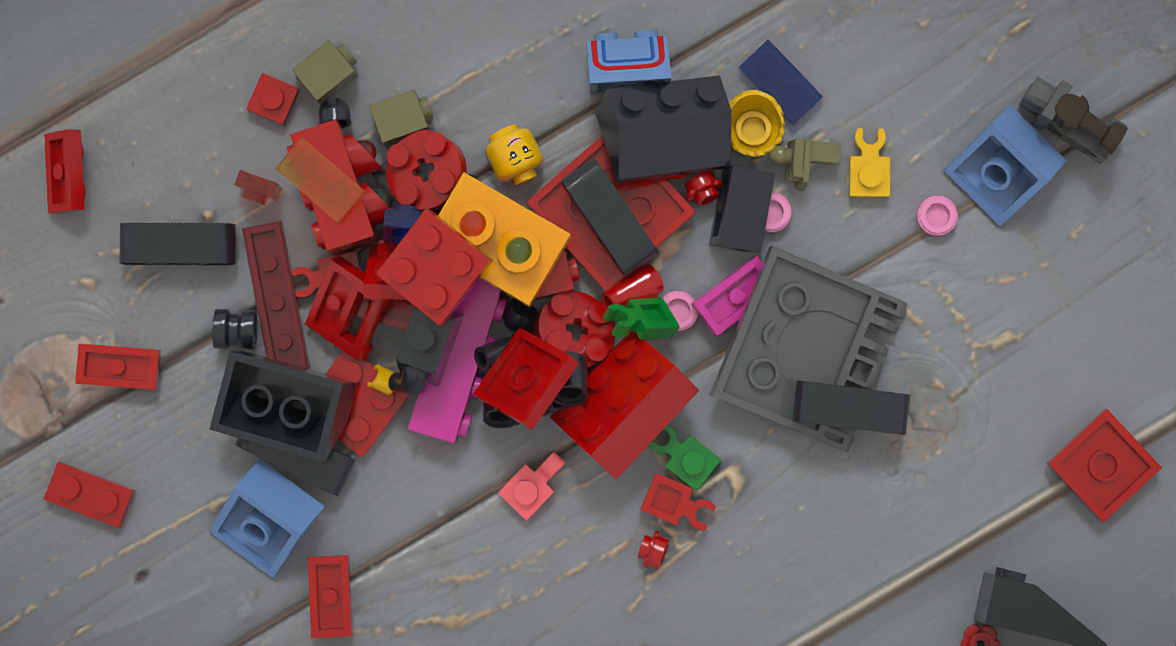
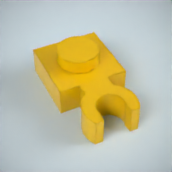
[849,128,890,198]

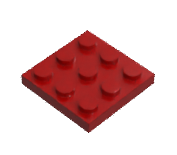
[526,135,696,291]

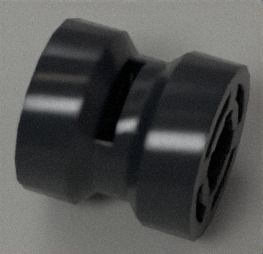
[212,309,258,350]

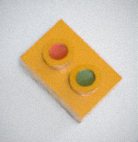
[438,172,571,308]

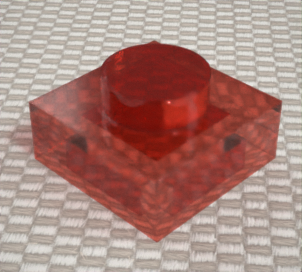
[234,170,282,205]

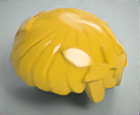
[729,90,785,157]

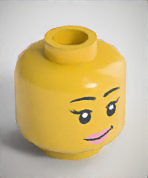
[485,124,543,186]

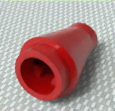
[602,264,664,309]

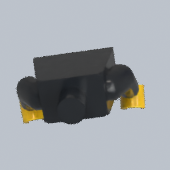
[367,307,464,395]

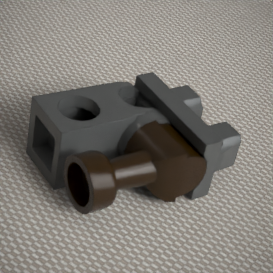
[1018,77,1128,164]

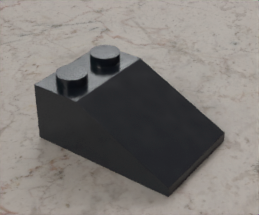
[973,567,1107,646]

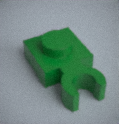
[603,297,680,340]
[648,424,721,491]

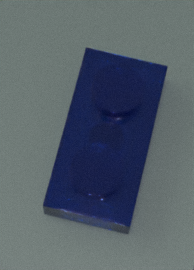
[738,39,823,126]
[384,205,423,244]

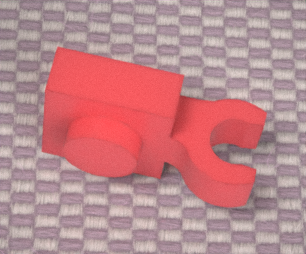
[498,451,566,521]

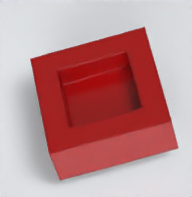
[246,73,300,126]

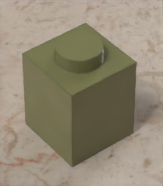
[292,40,358,105]
[369,89,434,147]

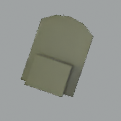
[769,139,841,191]

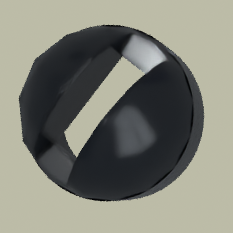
[318,98,352,128]
[502,298,538,332]

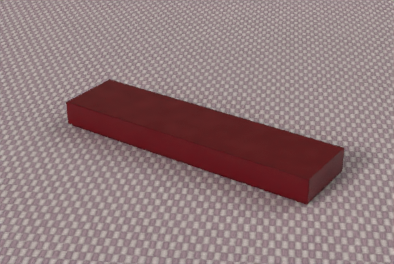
[242,221,311,370]

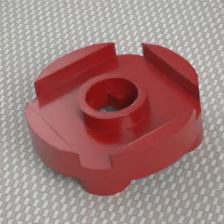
[386,130,467,212]
[534,291,615,369]

